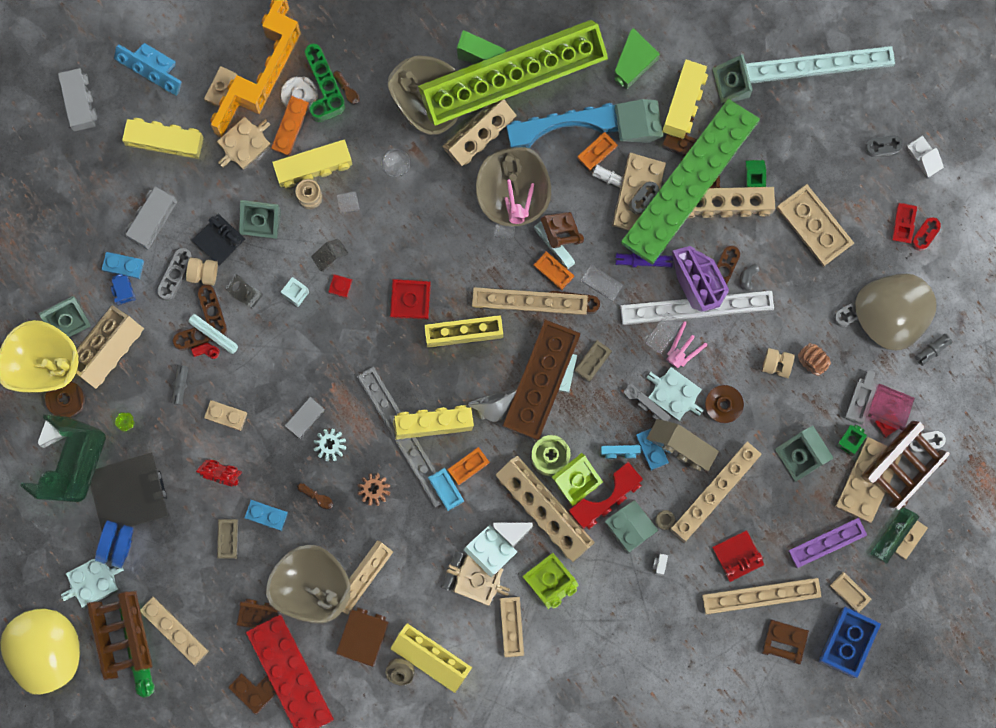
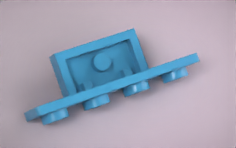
[114,43,181,95]

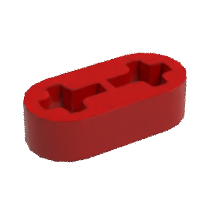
[912,217,941,251]

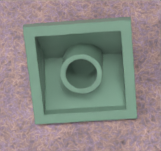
[713,55,752,104]
[239,200,281,239]
[39,296,91,337]

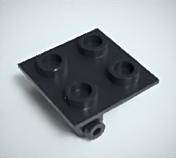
[192,214,245,266]

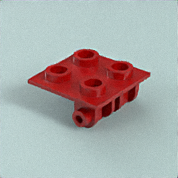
[196,460,242,487]
[712,530,764,582]

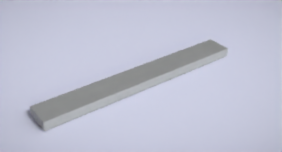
[357,367,443,508]

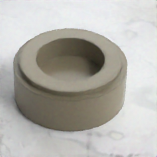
[655,510,675,530]

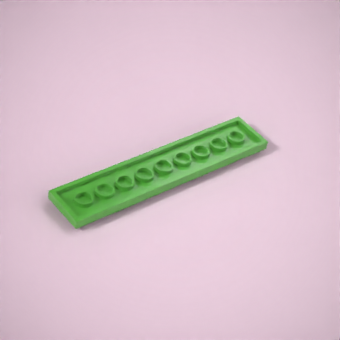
[621,99,760,265]

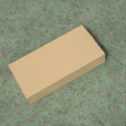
[830,572,872,613]

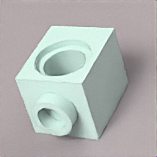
[281,277,310,307]

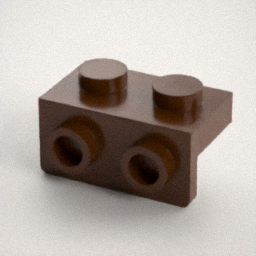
[237,599,280,628]

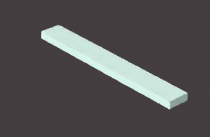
[746,46,895,83]

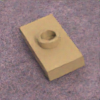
[204,66,238,108]
[889,517,928,560]

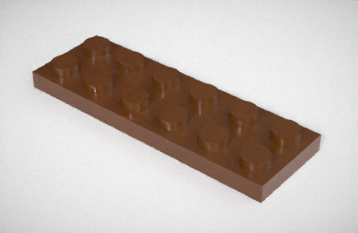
[503,320,581,441]

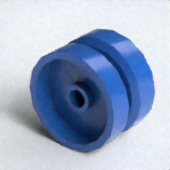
[95,520,134,569]

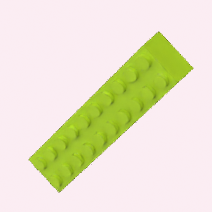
[418,20,608,126]

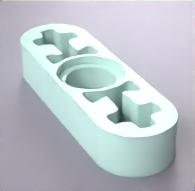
[534,221,575,269]

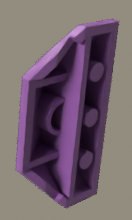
[672,246,729,312]

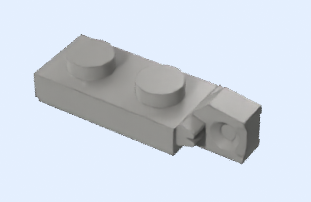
[845,370,876,425]
[624,384,671,422]

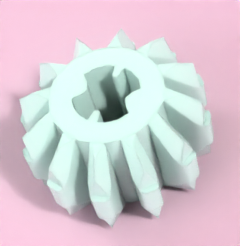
[314,429,346,462]

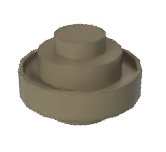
[385,659,415,685]

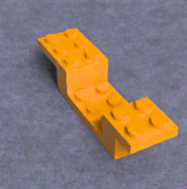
[210,0,301,138]

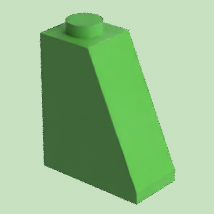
[614,28,660,89]
[457,30,506,64]

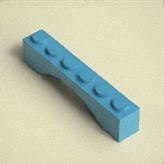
[507,103,619,148]

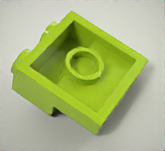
[552,453,603,506]
[523,553,579,609]

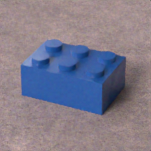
[818,607,881,678]

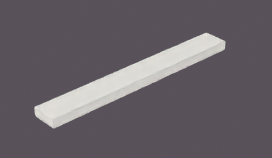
[620,291,774,325]

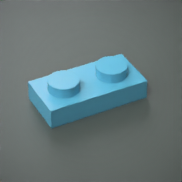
[601,445,640,459]

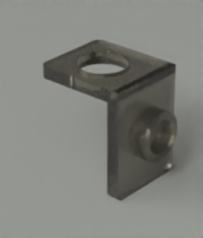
[311,239,349,271]
[225,274,263,309]

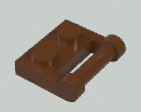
[540,212,584,248]
[762,620,809,665]

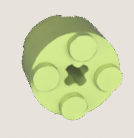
[531,435,571,476]

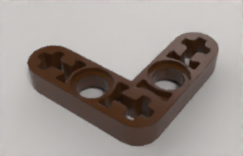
[173,285,228,351]

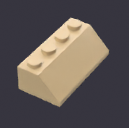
[76,305,144,389]

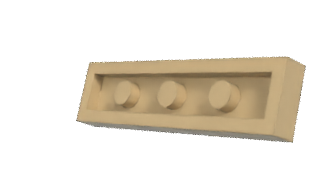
[342,540,393,615]
[140,597,209,665]

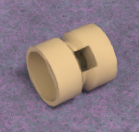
[296,179,322,209]
[186,257,218,286]
[762,348,795,378]

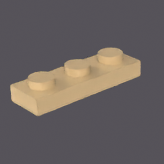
[500,597,524,657]

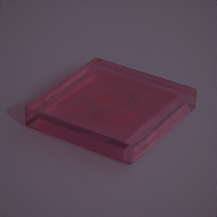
[867,384,915,431]

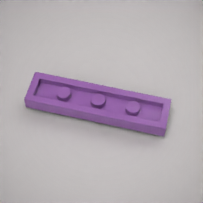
[788,518,867,569]

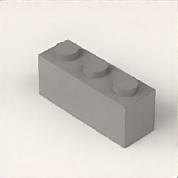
[58,68,97,131]
[126,187,177,250]

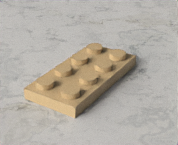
[612,153,666,231]
[777,184,854,267]
[835,437,903,523]

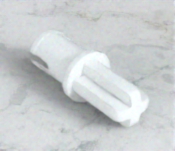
[592,165,623,188]

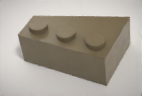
[647,419,719,472]

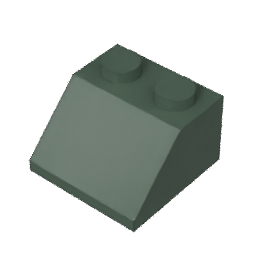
[615,99,663,143]
[775,426,833,482]
[604,500,658,554]

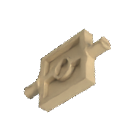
[217,117,271,170]
[446,555,510,606]

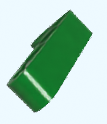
[305,44,345,122]

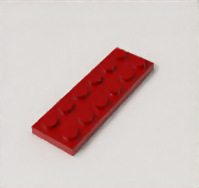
[245,614,334,728]

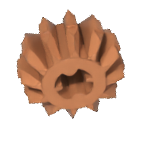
[798,343,831,376]
[358,473,390,506]

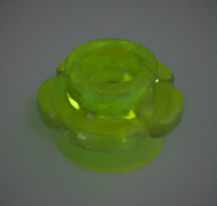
[115,412,135,431]

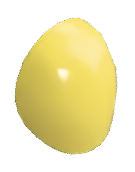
[0,320,79,393]
[0,609,80,694]

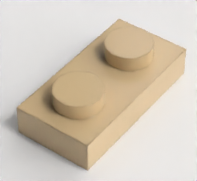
[204,400,248,431]

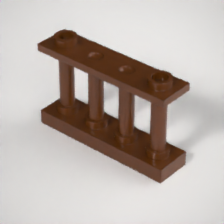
[861,420,950,510]
[87,591,153,680]

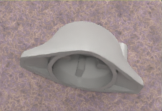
[468,389,517,422]

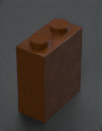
[336,607,389,667]

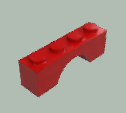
[568,462,643,530]

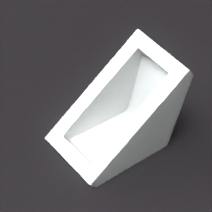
[493,523,532,547]

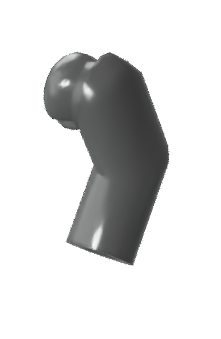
[739,264,760,291]

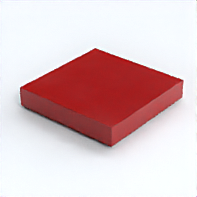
[390,279,431,320]

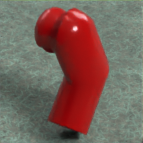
[191,343,220,359]

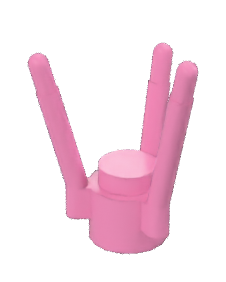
[504,179,534,224]
[666,321,707,368]

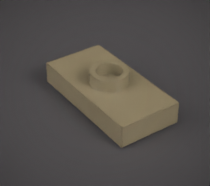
[574,340,612,382]
[217,519,238,559]

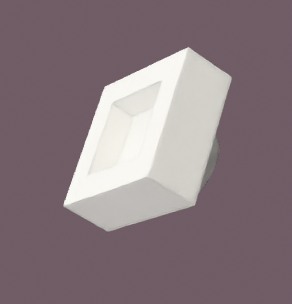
[653,554,668,576]

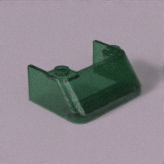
[20,414,106,502]

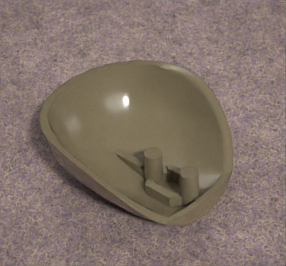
[388,56,460,135]
[476,147,551,226]
[855,274,937,351]
[266,545,350,623]

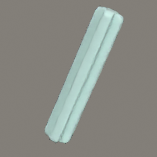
[188,314,238,354]

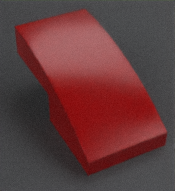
[892,203,918,243]

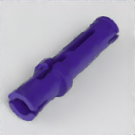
[615,252,673,268]

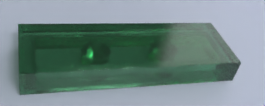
[870,508,919,564]

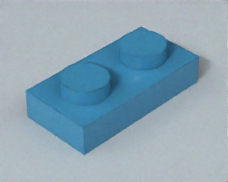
[102,252,144,279]
[636,428,669,471]
[245,500,288,531]

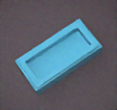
[428,468,464,511]

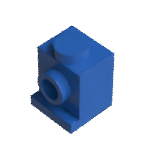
[111,274,136,306]

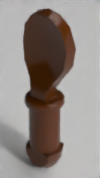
[333,71,360,104]
[297,483,333,509]

